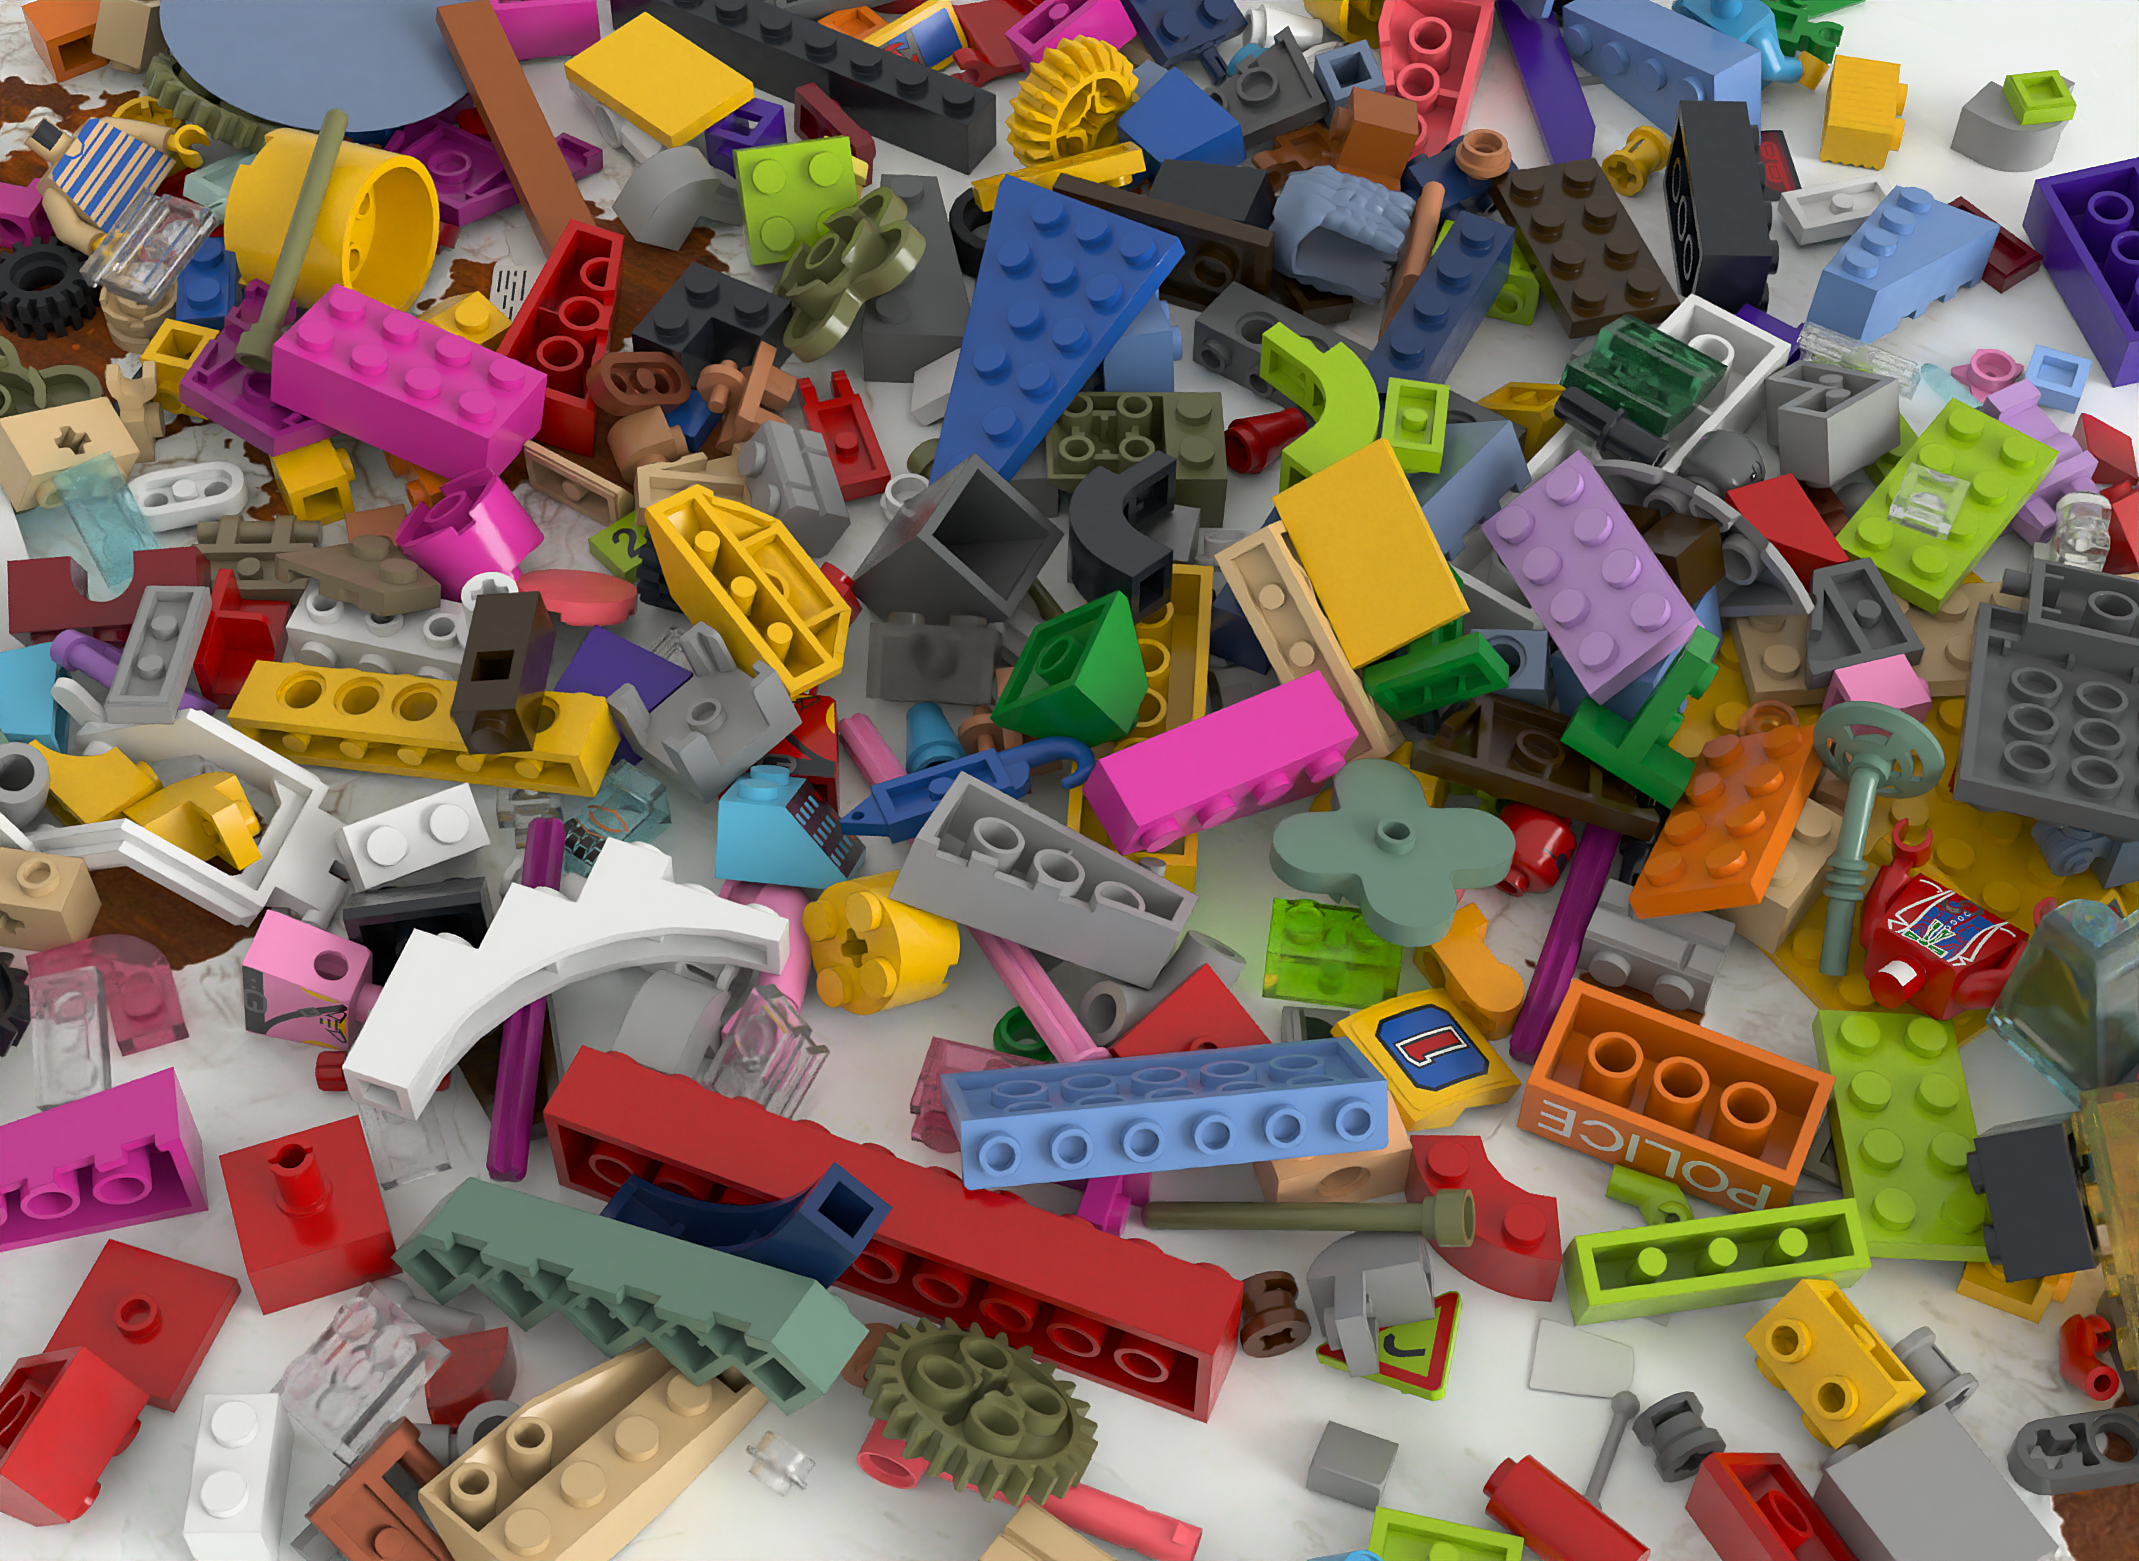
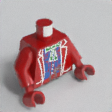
[1859,818,2078,1021]

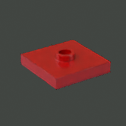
[1107,963,1272,1058]
[43,1239,242,1413]

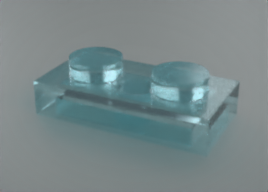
[50,451,161,588]

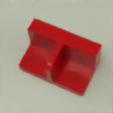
[193,568,293,710]

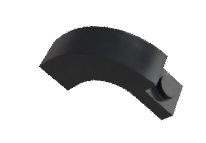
[1068,450,1177,626]

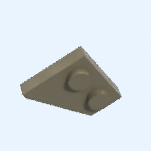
[275,535,441,617]

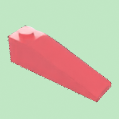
[1378,0,1495,161]

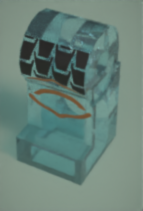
[562,759,672,878]

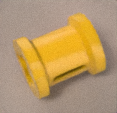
[1601,125,1670,196]

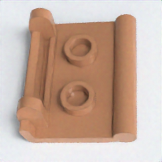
[1378,181,1445,342]

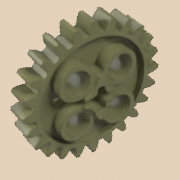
[143,51,320,155]
[863,1317,1098,1507]

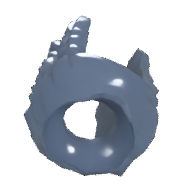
[1269,165,1416,304]

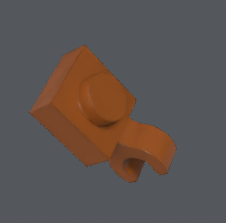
[1251,121,1332,193]

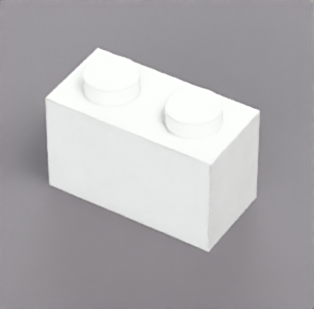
[333,782,491,893]
[182,1393,295,1561]

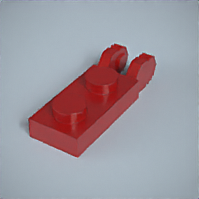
[796,369,891,502]

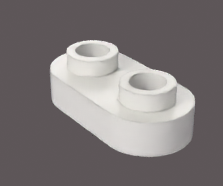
[123,460,249,532]

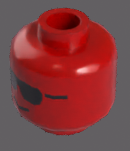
[1494,802,1577,897]

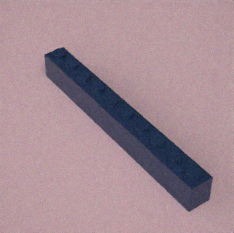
[1209,210,1515,676]

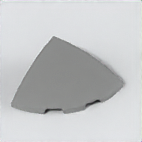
[1593,460,1815,617]

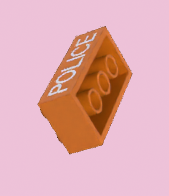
[1516,978,1836,1213]

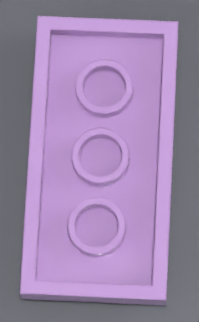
[1480,450,1705,706]

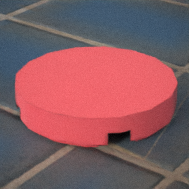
[516,569,638,626]

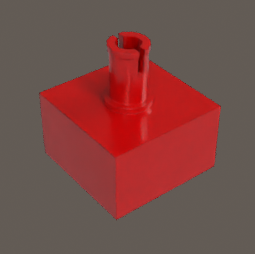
[219,1115,403,1315]

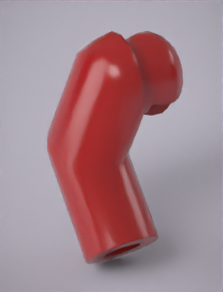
[2059,1314,2119,1401]

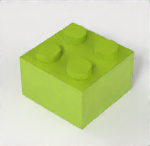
[732,135,858,266]

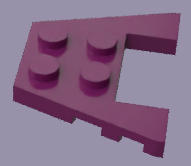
[383,92,603,227]
[179,278,343,457]

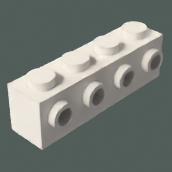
[286,578,555,681]

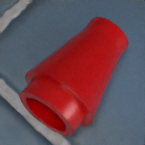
[1224,407,1307,474]

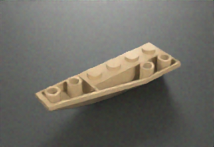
[418,1341,770,1561]

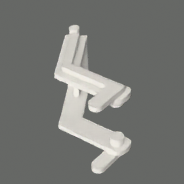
[0,677,362,931]

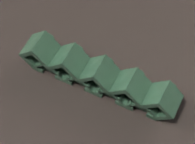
[391,1177,869,1416]

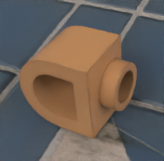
[607,405,689,486]

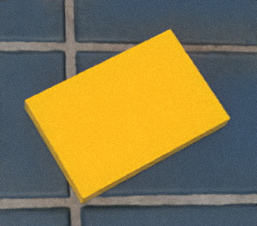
[564,12,755,149]
[1271,438,1471,670]

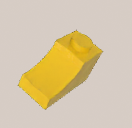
[28,739,164,827]

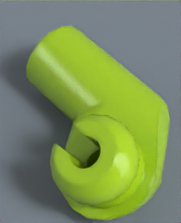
[1605,1164,1695,1226]

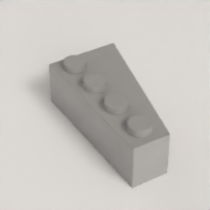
[888,771,1199,990]

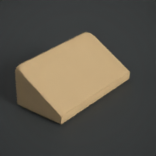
[523,439,635,527]

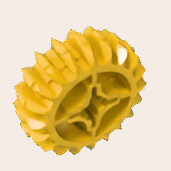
[1005,34,1140,168]

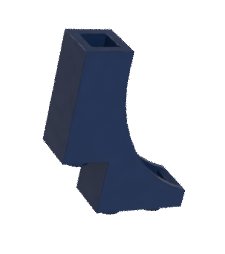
[599,1162,893,1290]

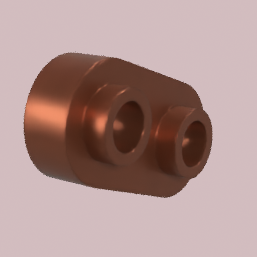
[586,352,691,416]

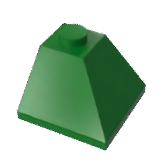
[989,590,1149,748]

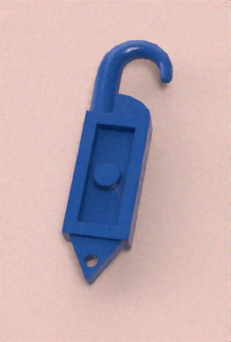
[840,736,1096,844]

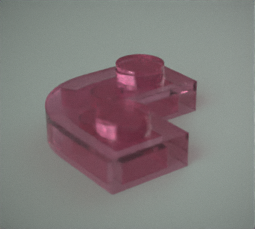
[25,934,190,1057]

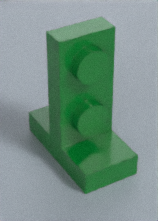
[1364,562,1509,722]
[1560,625,1720,810]

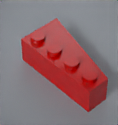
[496,219,624,458]

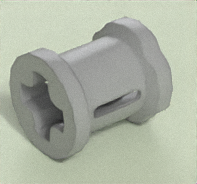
[1891,1326,1979,1414]

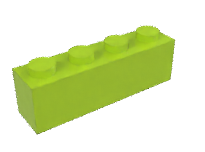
[1562,1198,1872,1326]

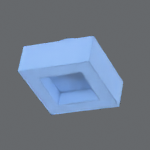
[2024,344,2093,414]

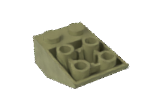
[1045,392,1228,528]

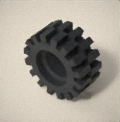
[0,236,100,340]

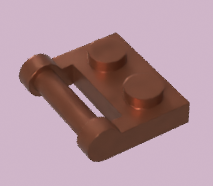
[304,1416,455,1561]

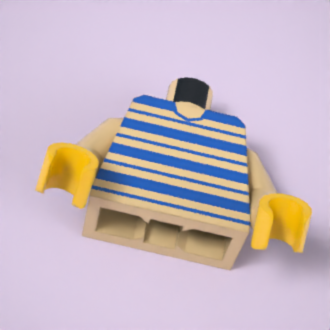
[24,116,211,276]

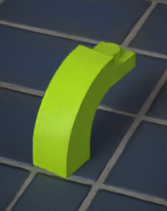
[1260,322,1380,493]

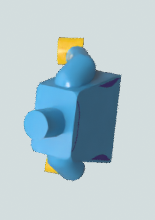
[1671,0,1830,91]

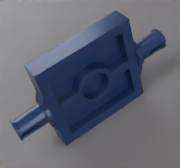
[1120,0,1248,86]

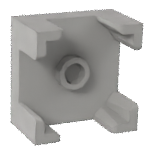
[606,621,802,804]

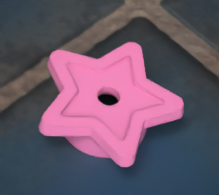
[1951,348,2024,405]

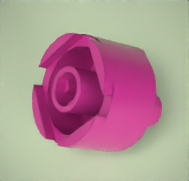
[395,467,544,603]

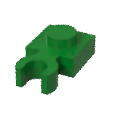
[1760,0,1844,64]

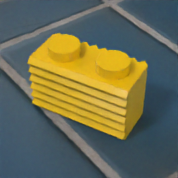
[1819,54,1908,171]

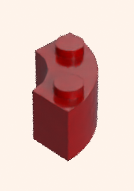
[1404,1135,1563,1302]

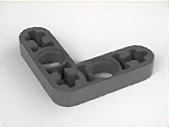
[2007,1272,2139,1495]

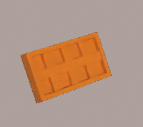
[1628,724,1832,919]

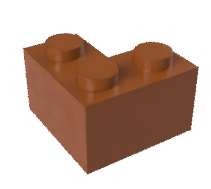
[1314,86,1419,192]

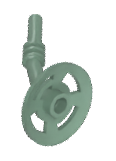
[1813,701,1945,976]

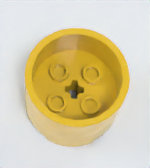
[224,128,439,313]

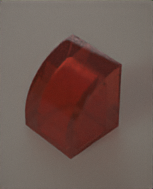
[420,1326,517,1434]

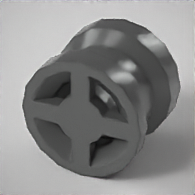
[1632,1391,1726,1483]

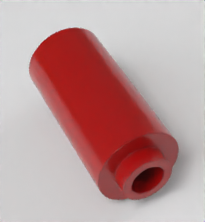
[1483,1455,1651,1561]

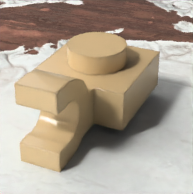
[106,360,165,464]

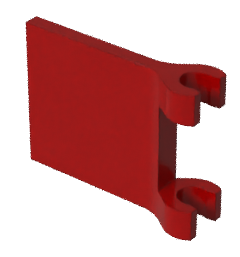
[920,0,1031,88]

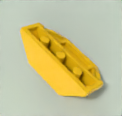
[644,484,852,699]

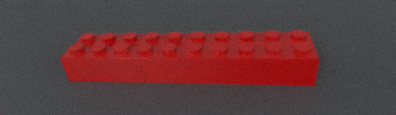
[543,1045,1244,1424]

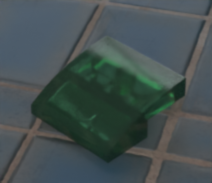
[1559,314,1728,438]

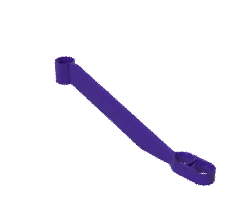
[1494,0,1596,165]

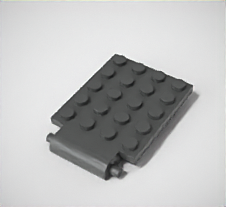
[1953,558,2139,843]

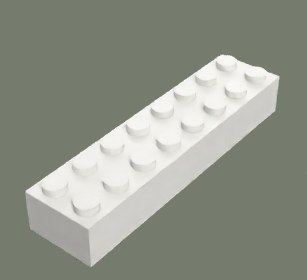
[1447,293,1791,644]

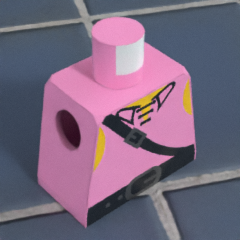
[242,909,383,1051]

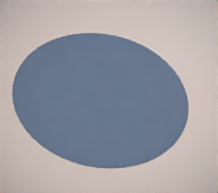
[159,0,477,132]

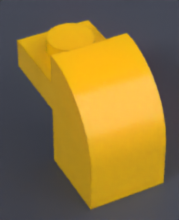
[122,772,262,871]

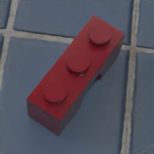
[7,546,212,649]

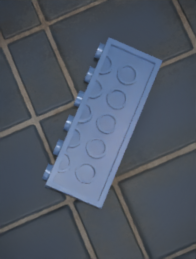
[940,1037,1389,1190]

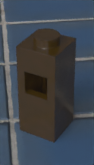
[451,591,556,755]

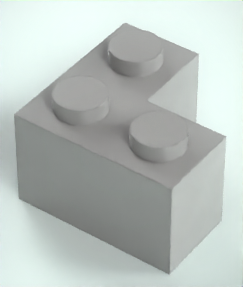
[1764,360,1900,488]

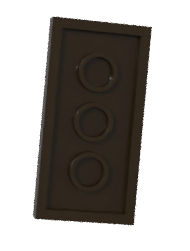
[1488,157,1680,339]
[1052,173,1275,313]

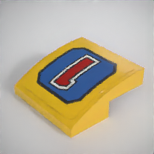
[1330,987,1522,1132]

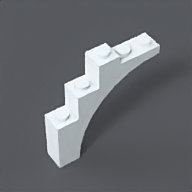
[342,837,790,1121]

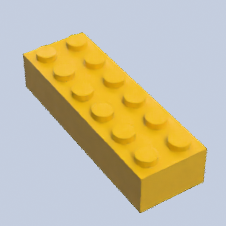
[1067,564,1214,912]

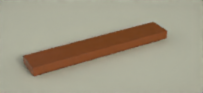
[436,0,597,260]

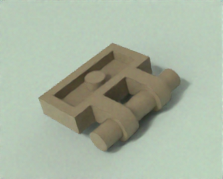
[191,515,323,605]

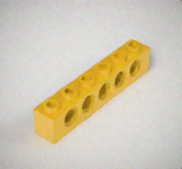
[227,660,621,798]

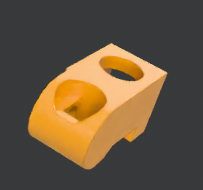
[1413,902,1525,1041]

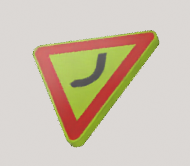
[1316,1291,1463,1401]

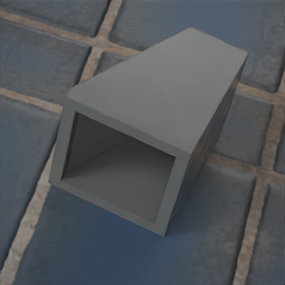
[851,452,1065,627]

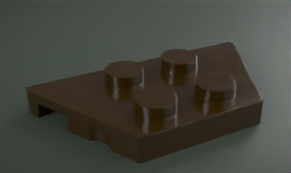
[1410,692,1659,842]

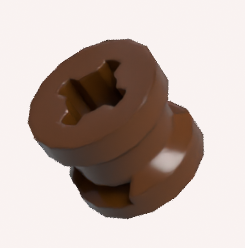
[1239,1271,1312,1358]

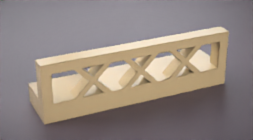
[1213,520,1406,781]

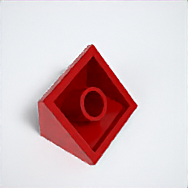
[1685,1452,1859,1561]

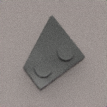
[1804,557,1925,691]

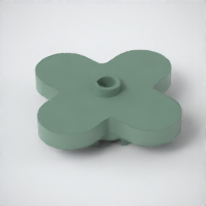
[1269,758,1516,947]

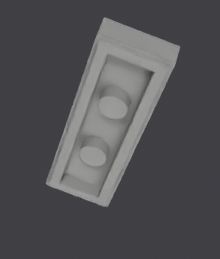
[104,586,213,724]

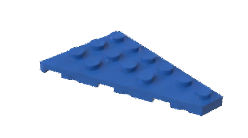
[928,174,1185,486]

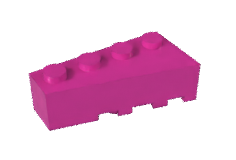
[1082,670,1359,856]
[0,1067,209,1252]

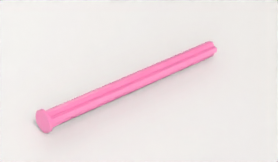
[838,713,1113,1063]

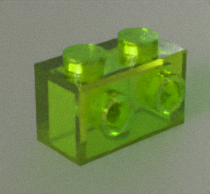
[1262,898,1403,1010]

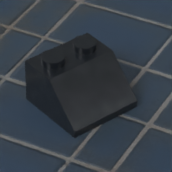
[343,876,494,987]

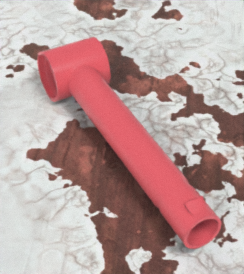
[856,1418,1203,1561]

